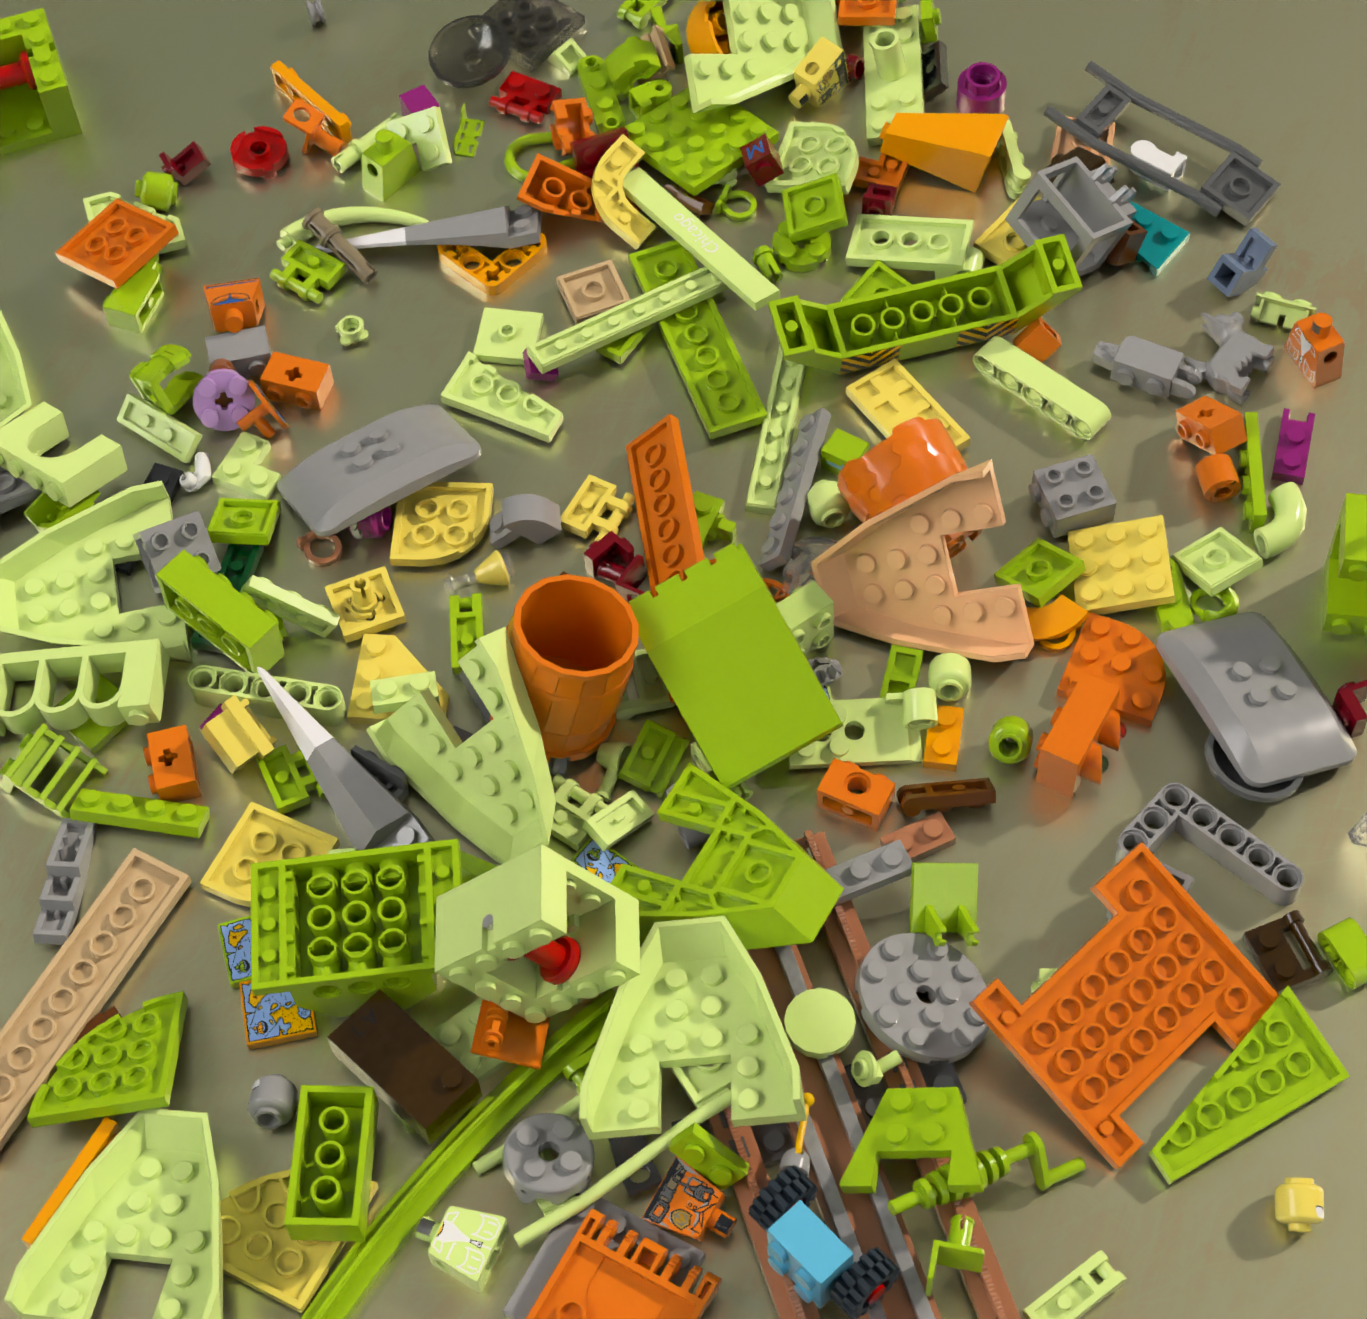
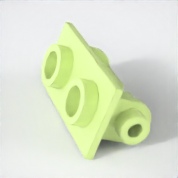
[1250,292,1317,330]

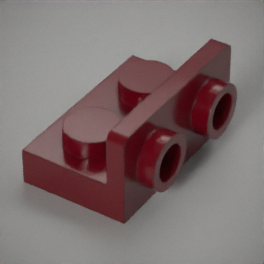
[570,127,639,179]

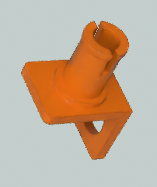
[283,98,344,156]

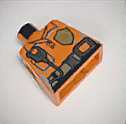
[642,1156,737,1242]

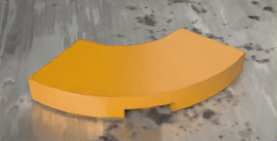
[1026,594,1090,642]

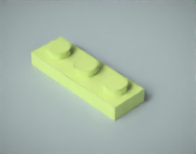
[116,393,203,463]
[240,575,340,638]

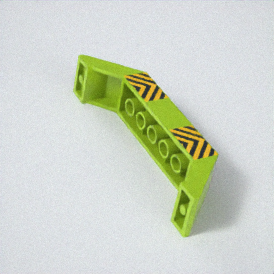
[768,234,1083,375]

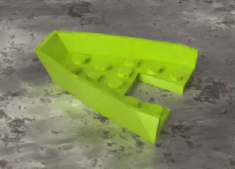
[610,762,844,950]

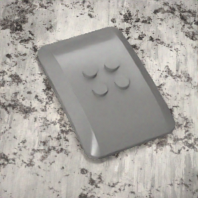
[277,403,482,537]
[1156,612,1357,788]

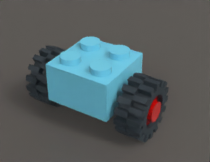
[748,1165,901,1319]

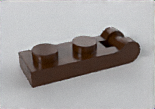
[896,778,996,817]

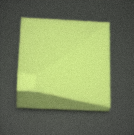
[547,37,587,76]

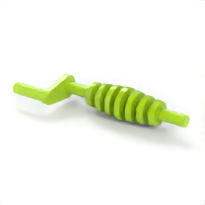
[887,1131,1086,1216]

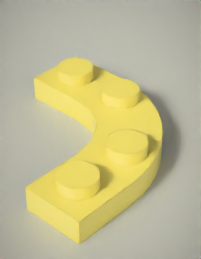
[591,134,657,251]

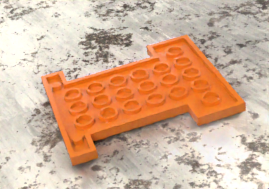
[968,842,1279,1169]

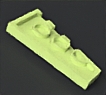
[440,351,564,443]

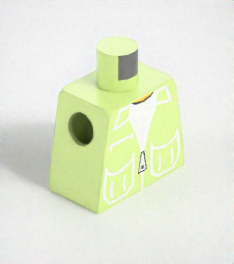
[415,1206,510,1293]

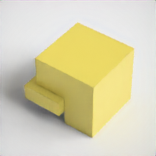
[201,695,278,774]

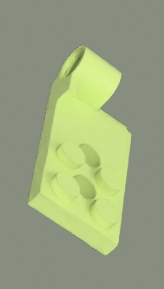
[846,214,985,279]
[789,687,938,769]

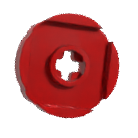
[230,126,289,179]

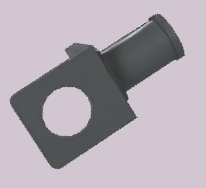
[608,1135,662,1196]

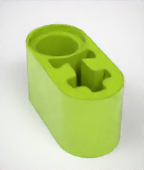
[1317,917,1367,990]

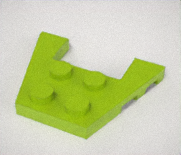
[839,1087,984,1193]

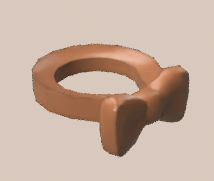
[296,530,343,567]

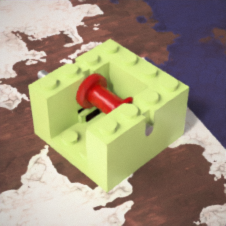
[434,844,641,1023]

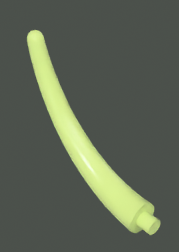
[276,206,429,251]

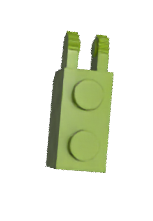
[103,254,164,334]

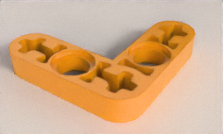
[437,233,548,296]

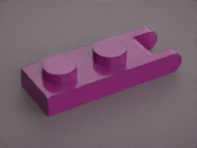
[1271,408,1315,485]

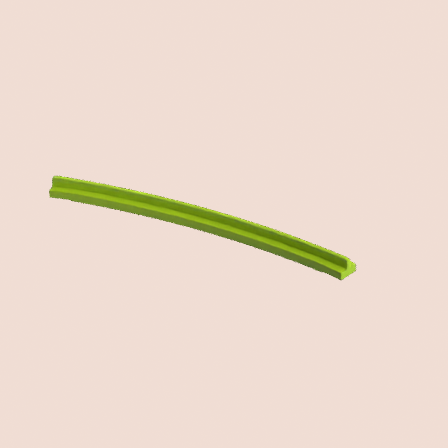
[301,988,616,1319]

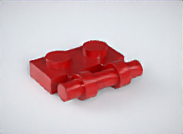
[489,71,562,124]

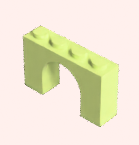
[0,401,128,508]

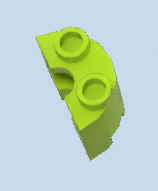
[605,36,661,102]

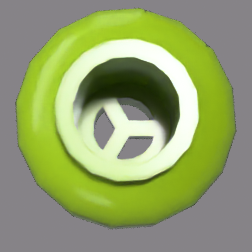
[135,171,178,211]
[988,716,1034,764]

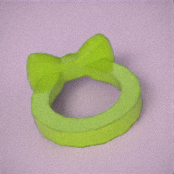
[715,184,757,222]

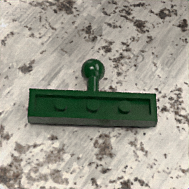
[190,544,264,654]

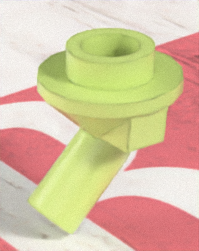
[851,1050,903,1087]

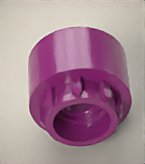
[956,62,1007,114]

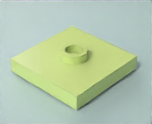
[473,307,544,366]
[1170,527,1263,597]

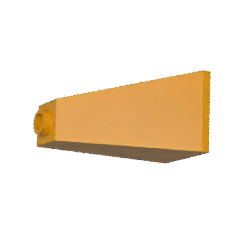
[879,113,1009,193]

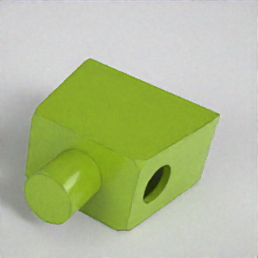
[362,130,421,202]

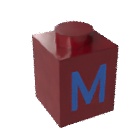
[740,134,784,187]

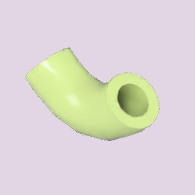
[1254,482,1307,559]

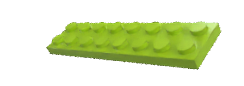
[628,240,768,440]

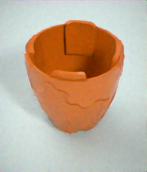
[837,416,983,559]

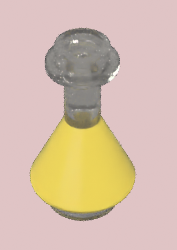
[442,550,516,597]

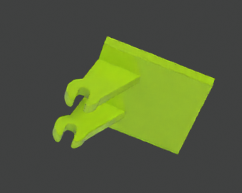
[909,862,979,946]

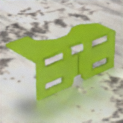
[453,103,485,157]

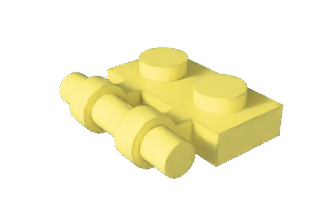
[561,474,635,541]

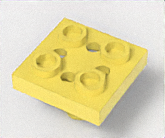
[325,566,406,643]

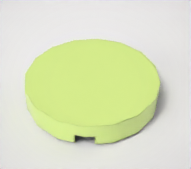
[784,988,856,1059]

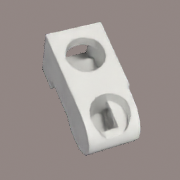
[1129,140,1187,192]

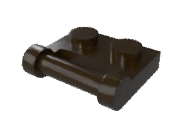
[1242,910,1334,995]

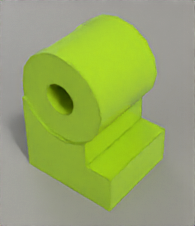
[629,79,672,119]

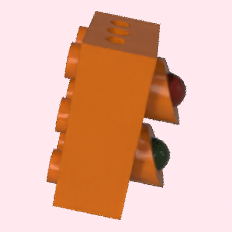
[1033,671,1127,798]

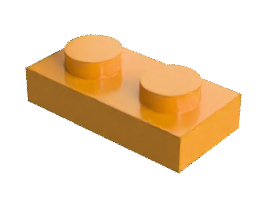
[923,705,964,772]

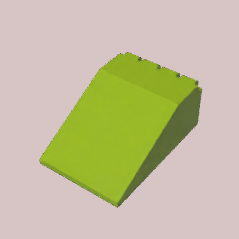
[629,542,844,790]

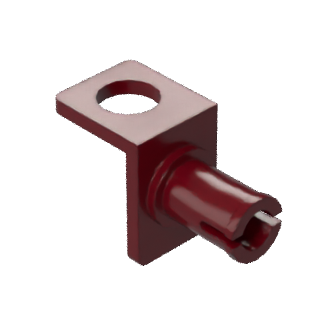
[597,554,648,603]

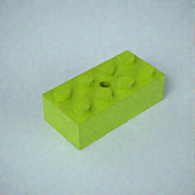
[156,549,285,673]
[284,1085,379,1242]

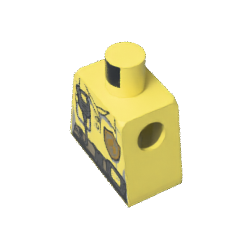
[788,36,849,108]

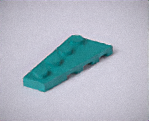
[1130,201,1190,277]

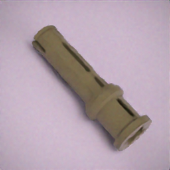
[302,207,378,284]

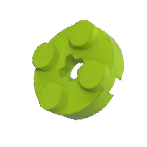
[772,221,831,273]

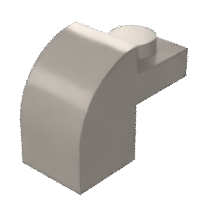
[489,494,562,549]

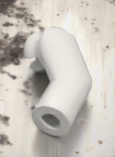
[179,452,211,492]

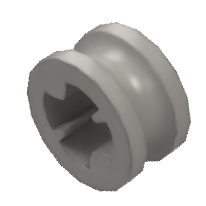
[306,0,326,26]

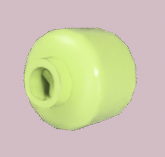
[806,480,851,528]
[928,653,971,702]

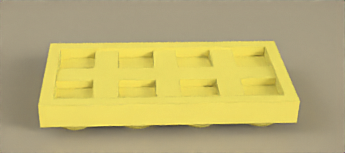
[846,358,970,451]

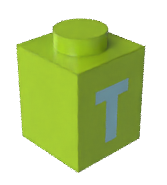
[821,428,869,476]

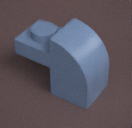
[1207,228,1278,297]

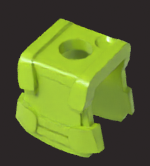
[129,344,204,415]

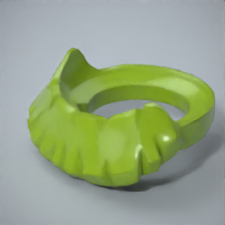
[1190,586,1239,622]

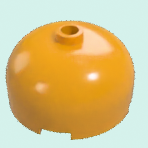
[686,1,731,54]

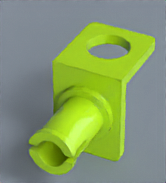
[925,1214,985,1296]

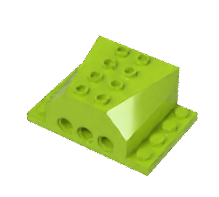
[251,838,462,1017]

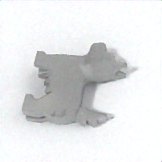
[1184,311,1274,405]

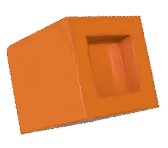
[1013,317,1062,363]

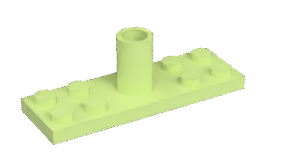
[863,4,924,147]

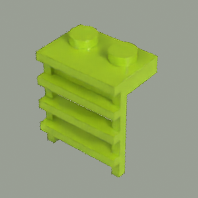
[0,723,108,819]

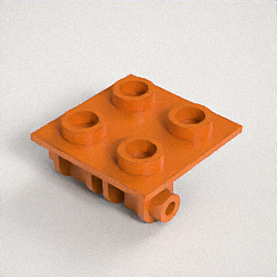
[470,999,551,1070]

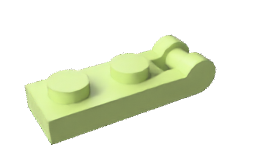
[995,119,1031,200]
[1022,1250,1127,1319]

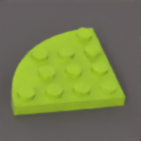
[27,991,188,1128]

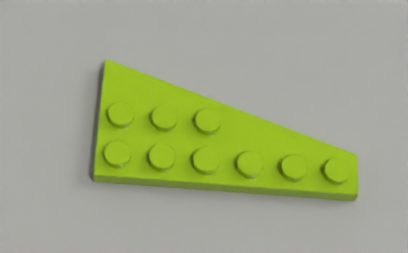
[1148,986,1350,1185]

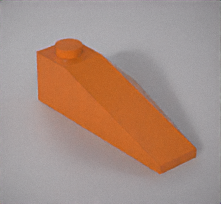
[516,153,641,223]

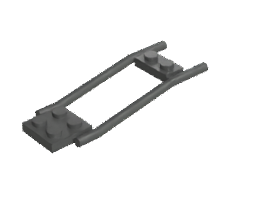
[1043,61,1281,227]

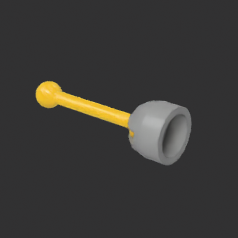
[779,1092,814,1177]

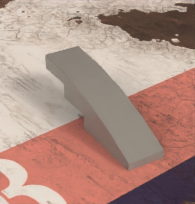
[32,818,97,945]

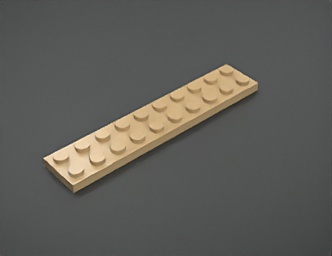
[0,848,192,1151]

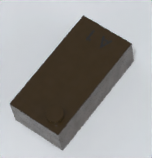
[327,989,482,1146]

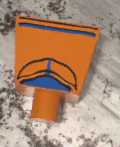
[203,278,265,333]

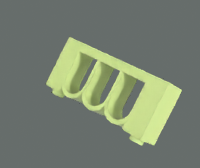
[0,638,170,737]

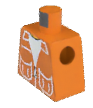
[1284,312,1345,388]

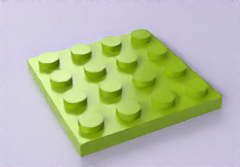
[625,87,779,196]

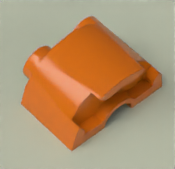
[550,97,596,156]

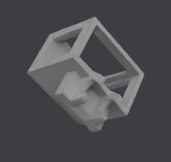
[1005,156,1137,277]

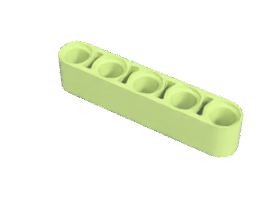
[973,336,1111,440]
[187,665,347,727]

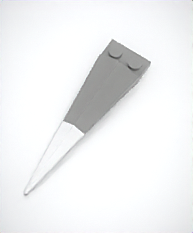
[313,205,542,253]
[257,667,435,851]

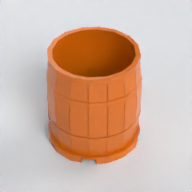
[490,574,639,762]

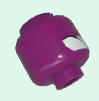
[347,506,393,539]

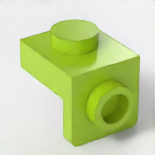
[920,0,941,44]

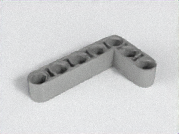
[1115,783,1304,906]

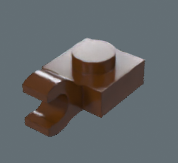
[664,184,715,218]

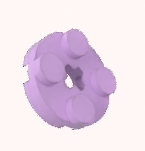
[193,369,255,431]

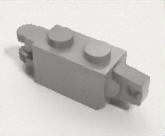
[1092,336,1203,399]

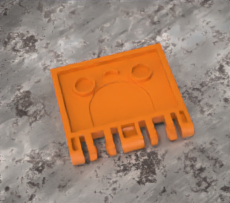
[526,1208,722,1319]

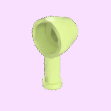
[595,741,632,802]

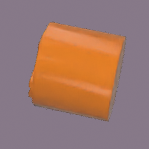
[1195,453,1241,503]

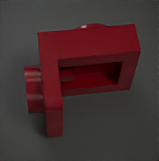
[159,141,211,186]
[862,183,898,215]
[584,530,634,578]
[1332,680,1367,738]

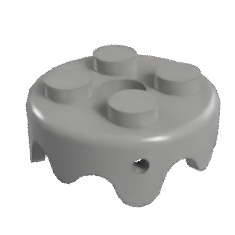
[503,1113,595,1205]

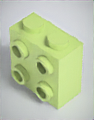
[776,580,834,656]

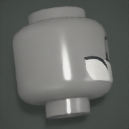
[248,1074,298,1129]

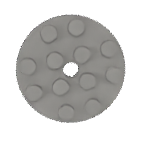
[855,933,989,1064]

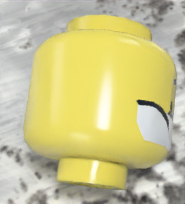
[1275,1177,1324,1232]

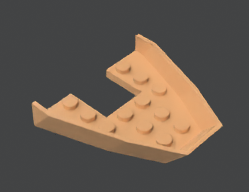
[810,459,1034,662]

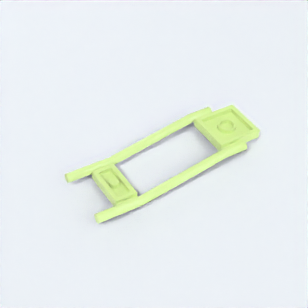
[472,1062,731,1248]

